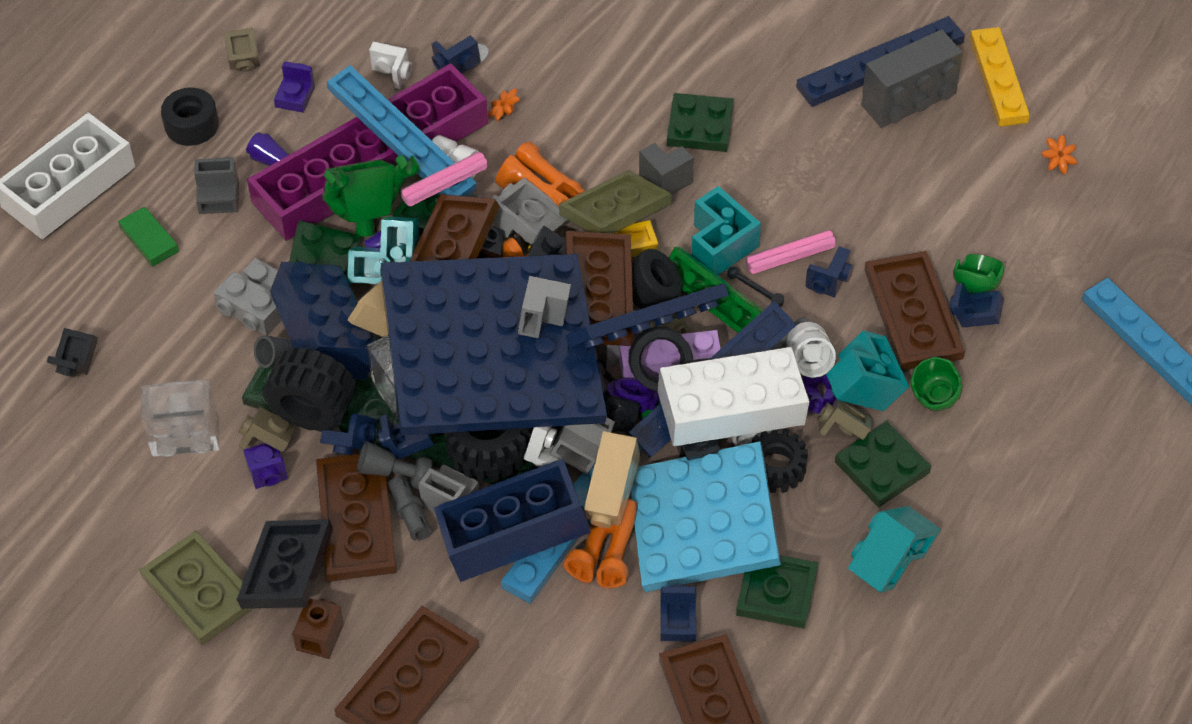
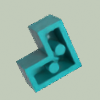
[691,186,761,275]
[347,217,419,284]
[826,330,909,411]
[848,506,941,593]

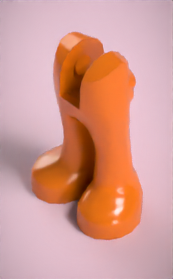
[495,141,585,206]
[563,498,637,588]

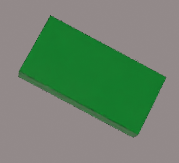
[118,206,179,267]

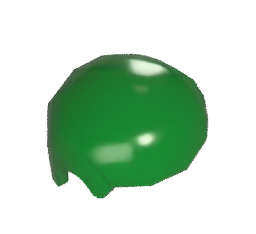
[953,254,1005,294]
[910,356,963,411]

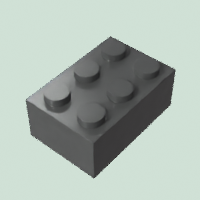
[861,29,963,128]

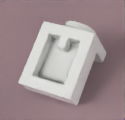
[369,42,412,89]
[524,426,560,467]

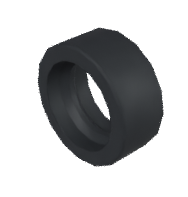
[628,327,693,391]

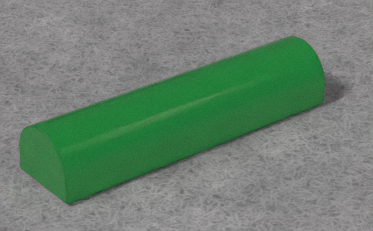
[669,247,763,333]

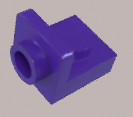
[274,61,315,113]
[243,443,288,489]

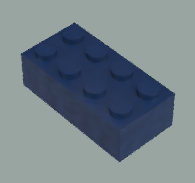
[270,261,379,380]
[434,458,591,582]

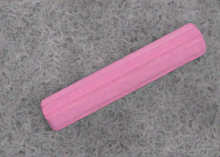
[401,152,487,206]
[746,230,836,274]

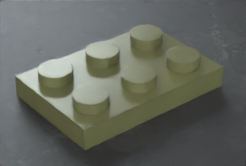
[559,170,671,234]
[139,531,253,645]

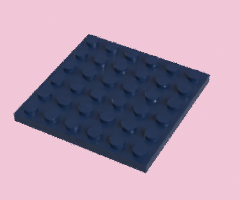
[380,254,607,435]

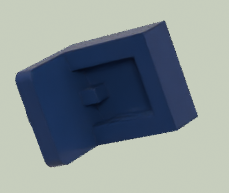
[431,35,481,74]
[805,246,854,297]
[950,283,1004,328]
[320,413,377,455]
[378,414,434,459]
[660,584,696,641]

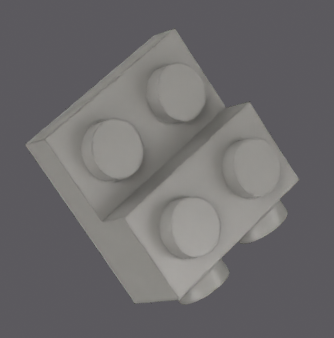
[492,177,569,244]
[213,258,282,336]

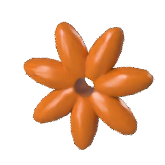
[488,88,520,121]
[1041,135,1077,174]

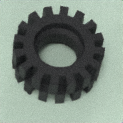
[749,428,808,493]

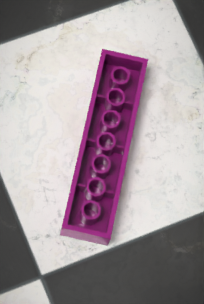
[247,63,488,241]

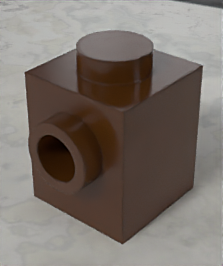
[292,598,344,659]

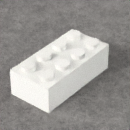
[0,113,136,240]
[658,347,809,446]

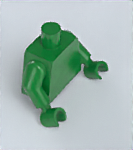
[322,156,419,237]

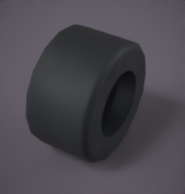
[161,87,219,146]
[631,249,682,309]

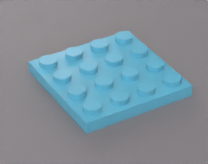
[631,442,781,592]

